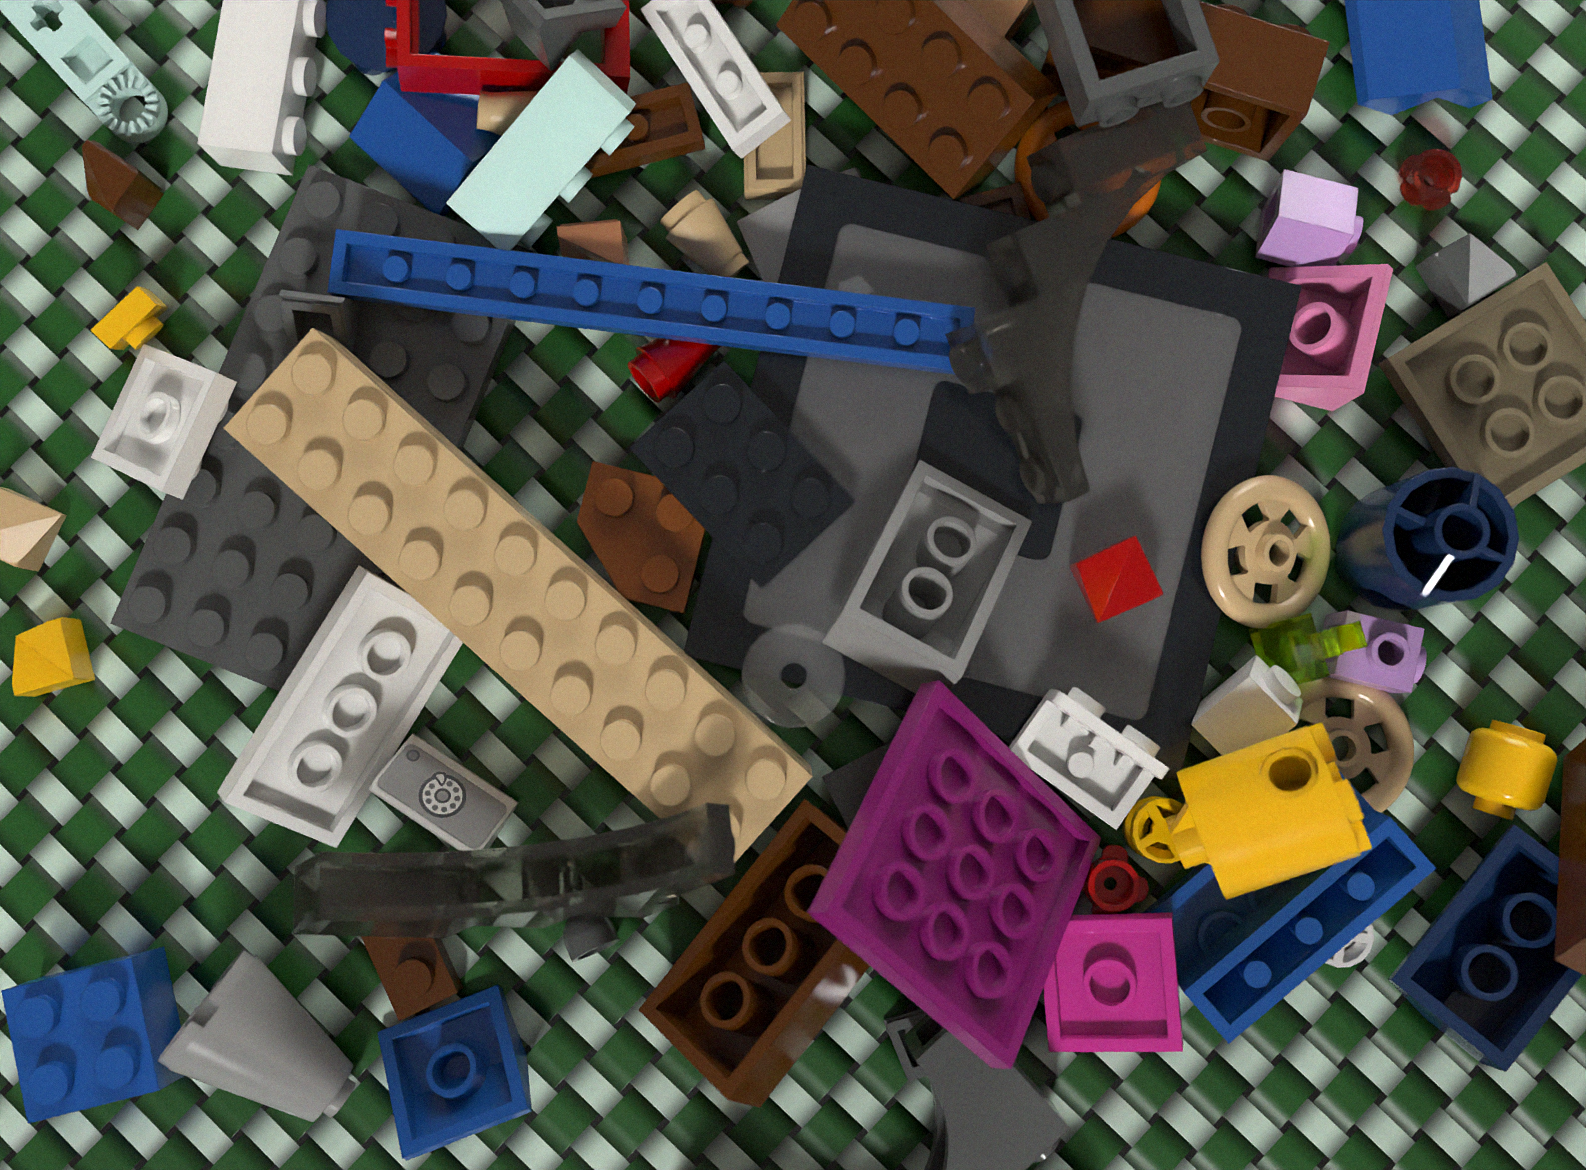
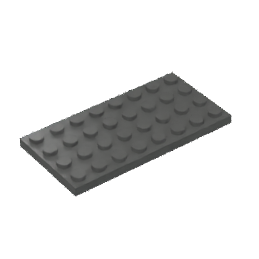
[110,165,538,691]

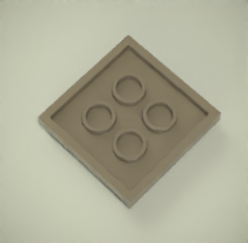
[1379,262,1586,507]

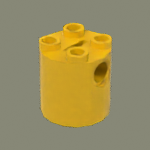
[1166,722,1372,900]

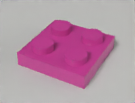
[1043,913,1184,1052]

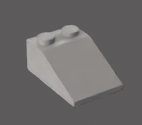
[822,460,1032,693]

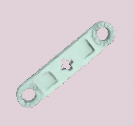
[0,0,168,143]

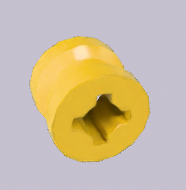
[1122,796,1184,864]

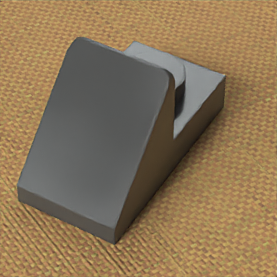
[501,0,627,71]

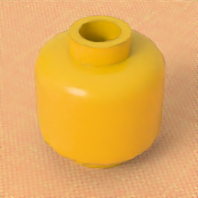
[1456,720,1557,820]

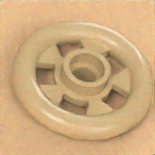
[1201,475,1331,629]
[1288,674,1414,813]

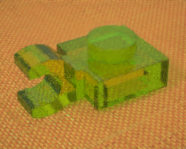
[1248,613,1368,684]

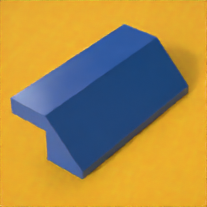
[1345,0,1493,115]
[1142,771,1436,1044]

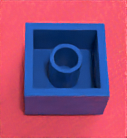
[1,946,184,1124]

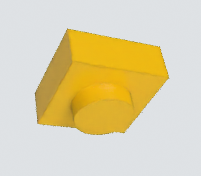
[91,286,168,350]

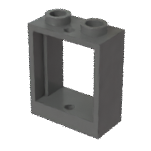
[1033,0,1220,128]

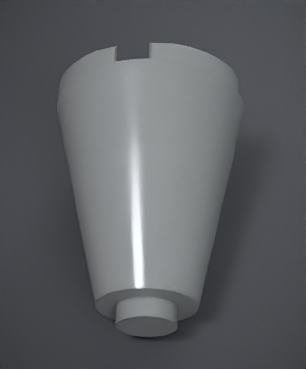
[158,949,356,1122]

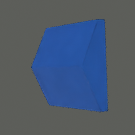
[349,50,502,216]
[377,985,532,1161]

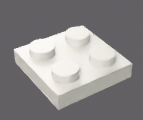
[91,344,237,499]

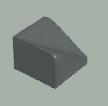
[1415,233,1518,319]

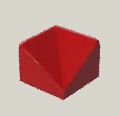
[1069,535,1163,623]

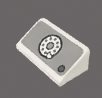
[368,734,519,860]

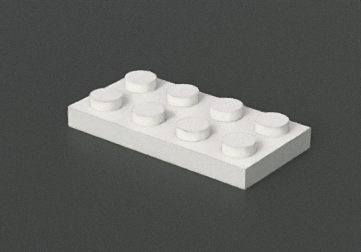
[217,565,463,848]

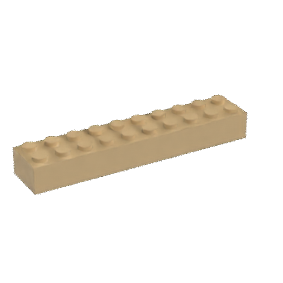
[224,328,813,875]

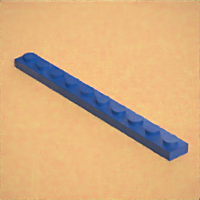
[327,229,975,376]

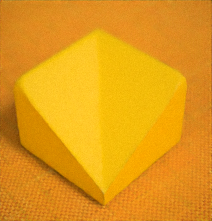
[12,617,95,697]

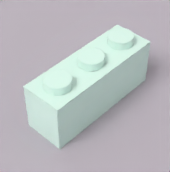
[446,49,636,250]

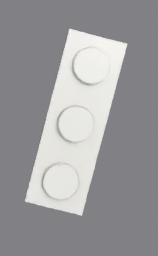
[640,0,791,159]

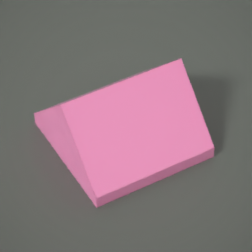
[1268,264,1393,411]

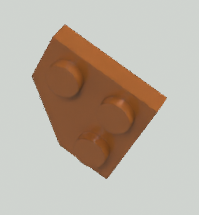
[577,461,707,615]

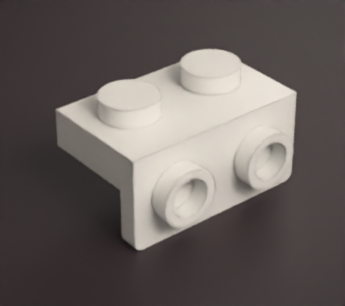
[1008,686,1169,830]

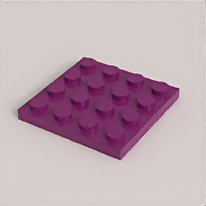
[808,680,1101,1069]

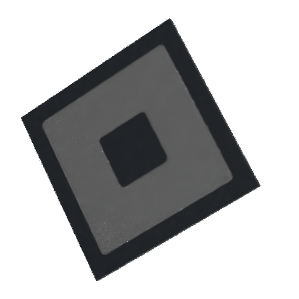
[684,165,1302,781]

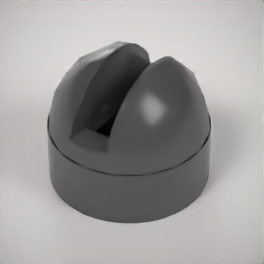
[563,908,620,962]

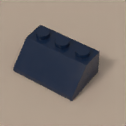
[1388,824,1583,1072]

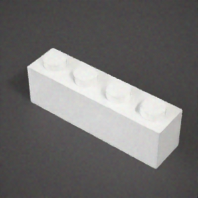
[197,0,327,176]

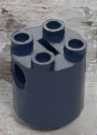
[1334,467,1519,612]

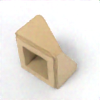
[0,487,67,572]

